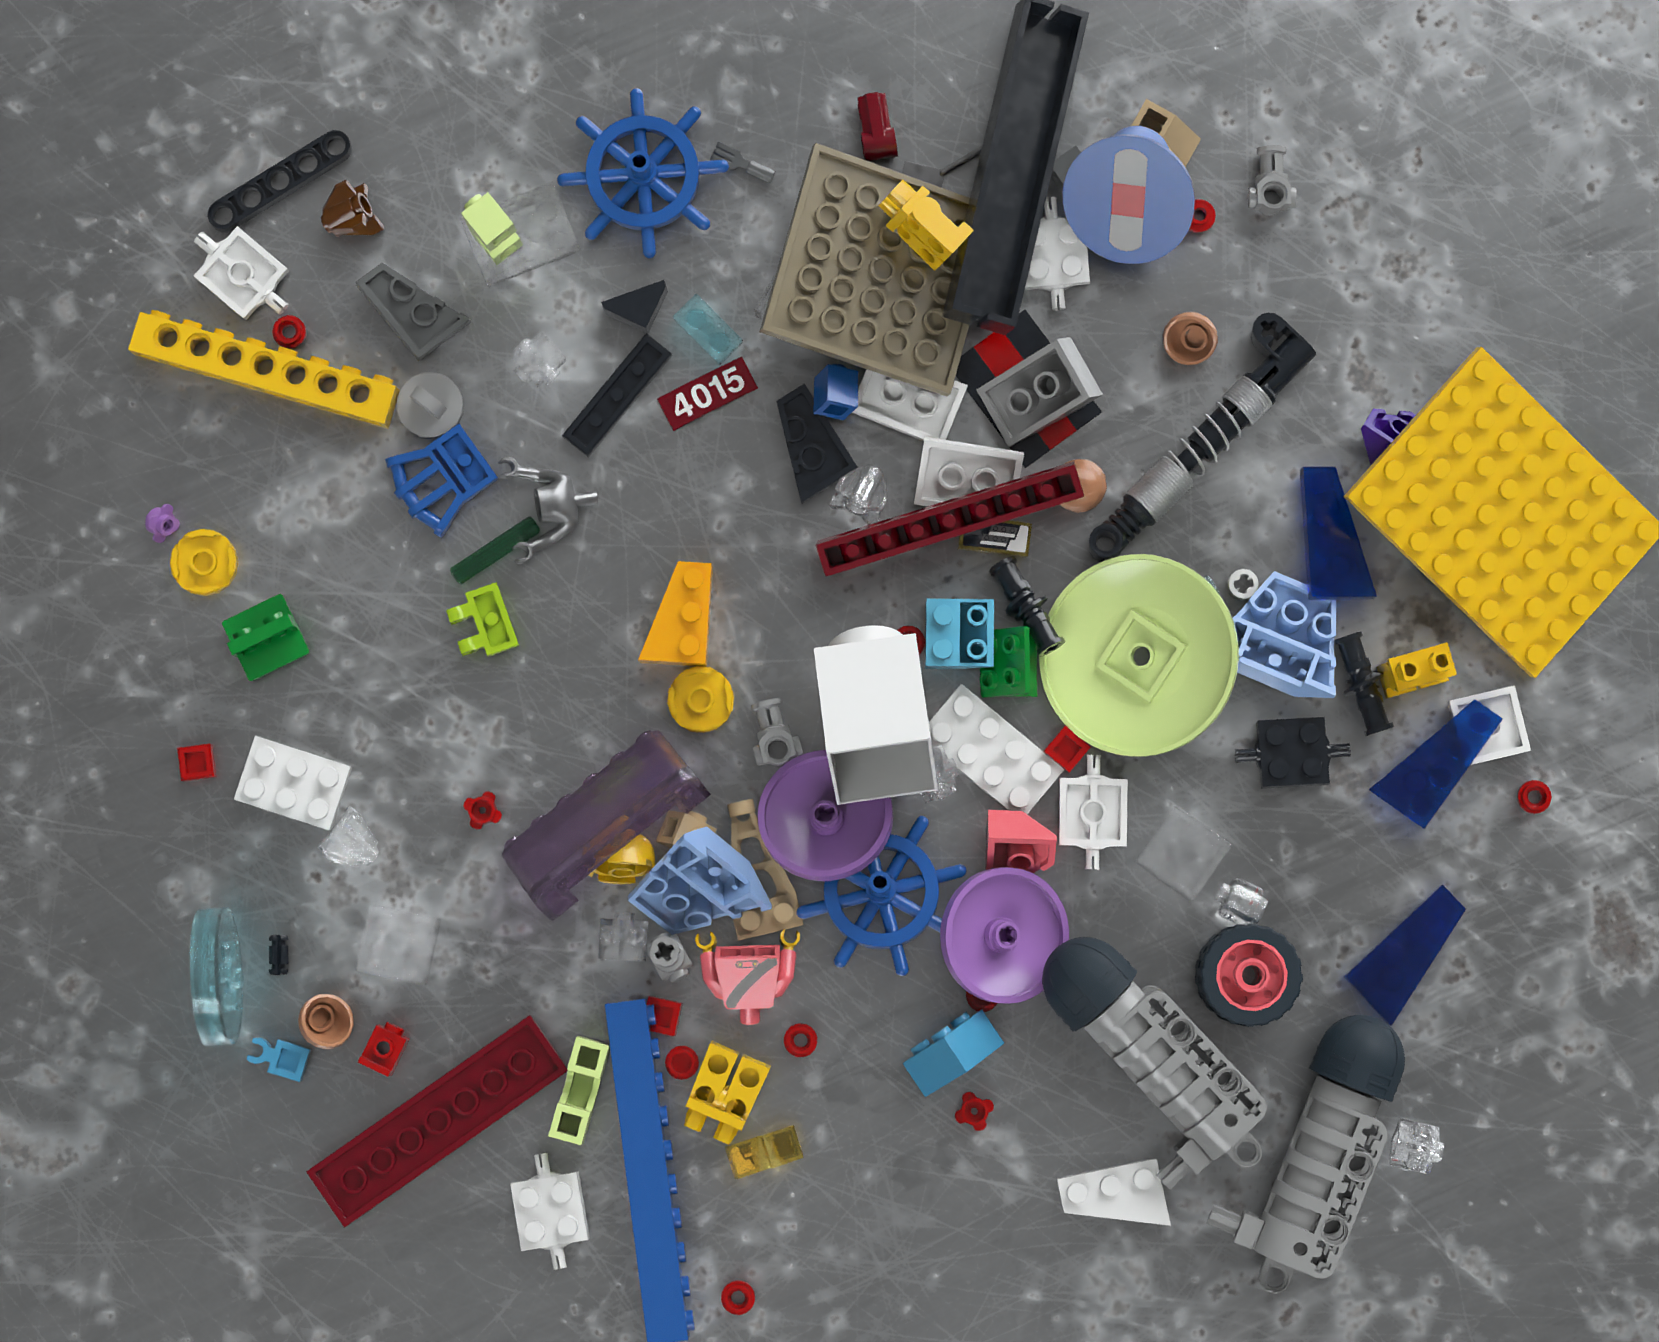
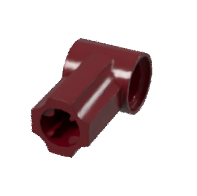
[857,92,898,161]

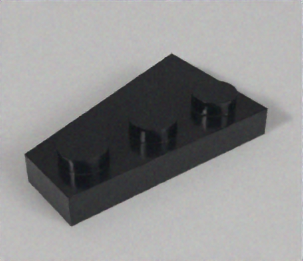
[776,383,858,504]

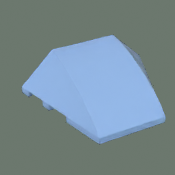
[1232,571,1336,698]
[628,826,772,935]

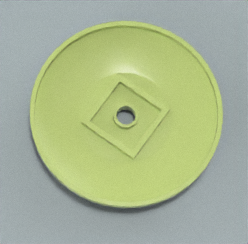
[1039,554,1239,757]

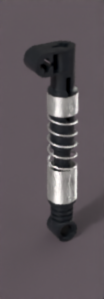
[1089,312,1316,562]

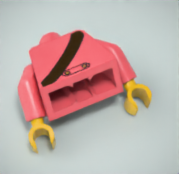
[695,929,800,1025]

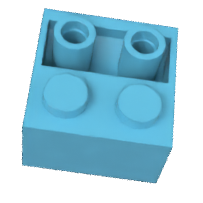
[925,598,994,669]

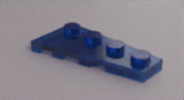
[1300,467,1377,600]
[1369,699,1504,829]
[1343,884,1466,1026]

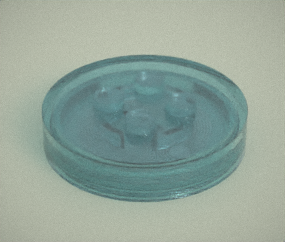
[190,907,244,1046]

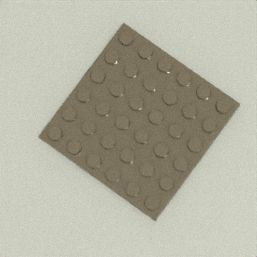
[759,143,970,397]

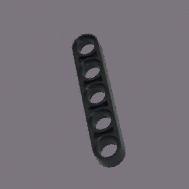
[207,130,352,232]

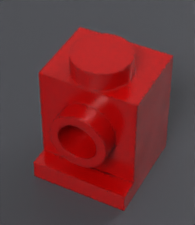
[358,1022,410,1077]

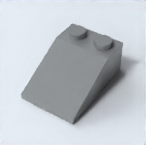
[977,337,1103,447]

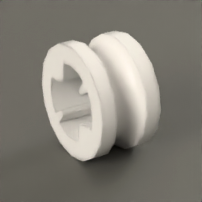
[1227,569,1259,600]

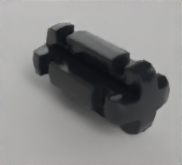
[269,935,288,975]

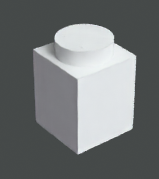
[814,626,938,805]

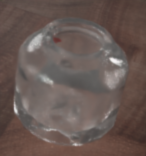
[1215,877,1268,925]

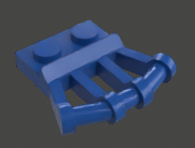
[385,424,499,538]

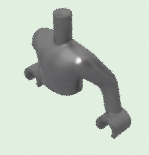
[498,456,598,564]

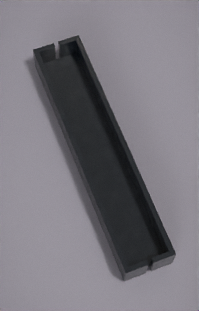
[942,0,1089,335]

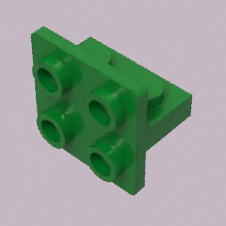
[222,594,310,681]
[980,626,1037,698]

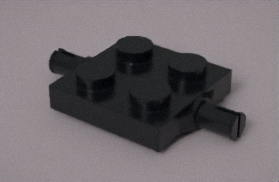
[1235,717,1351,789]

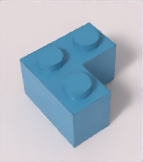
[903,1010,1004,1097]

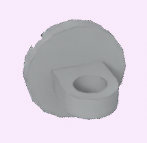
[397,372,464,439]

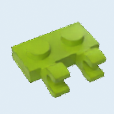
[446,582,519,657]

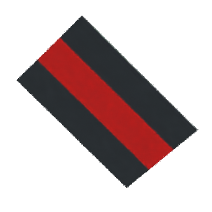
[956,309,1102,468]

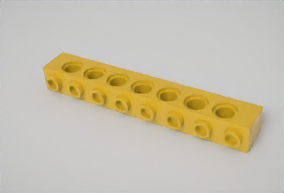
[128,310,400,429]

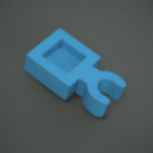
[247,1038,312,1082]

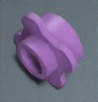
[145,504,180,543]

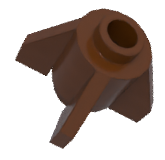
[321,179,384,237]

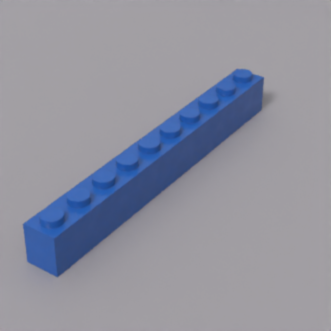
[605,998,695,1342]

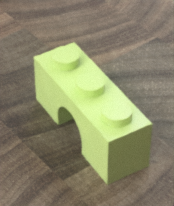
[461,192,523,265]
[548,1036,610,1145]

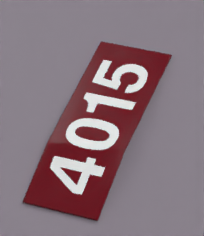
[657,356,758,431]

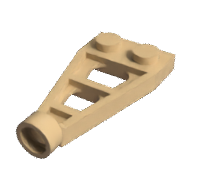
[727,799,804,941]

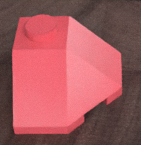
[985,810,1057,873]

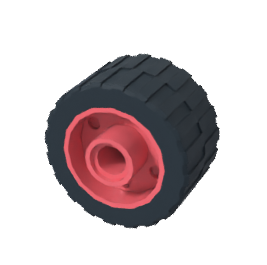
[1195,924,1303,1027]

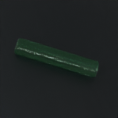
[450,516,540,584]

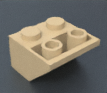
[1131,99,1201,167]

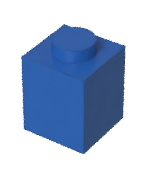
[813,364,858,420]

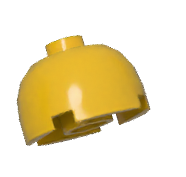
[588,825,655,884]

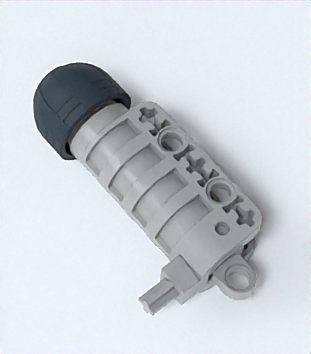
[1042,937,1267,1189]
[1206,1015,1405,1294]

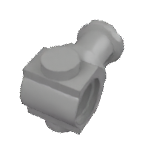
[1248,145,1297,216]
[751,698,803,766]
[646,932,694,983]

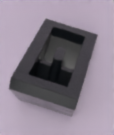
[601,280,668,334]

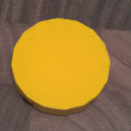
[170,529,239,596]
[667,666,734,733]

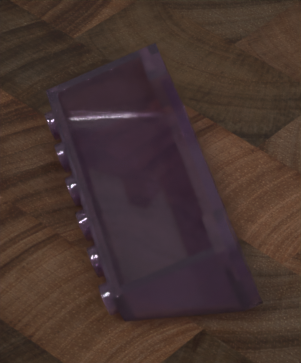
[502,730,711,922]

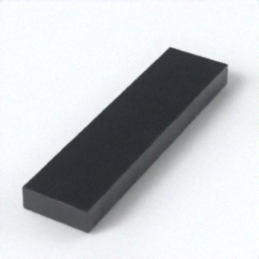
[562,333,673,458]

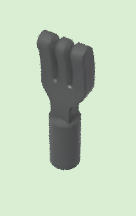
[710,142,776,183]

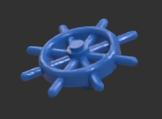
[557,88,729,258]
[796,816,967,976]

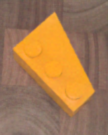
[638,561,713,667]

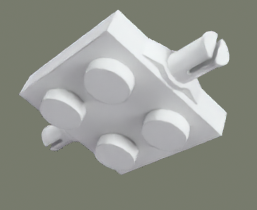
[1025,197,1090,311]
[194,226,289,321]
[1058,755,1128,870]
[510,1152,590,1270]

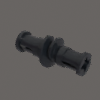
[989,556,1065,657]
[1334,631,1394,736]

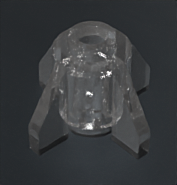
[829,465,888,525]
[317,806,379,868]

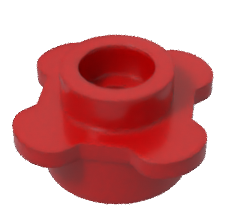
[463,791,502,830]
[955,1092,994,1131]

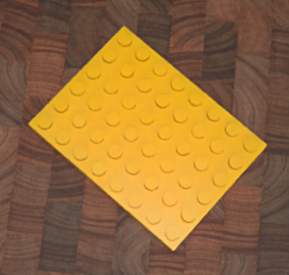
[1343,347,1659,678]

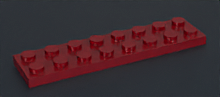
[306,1015,568,1228]

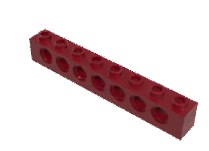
[816,461,1085,577]

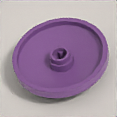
[758,750,893,881]
[940,867,1069,1004]

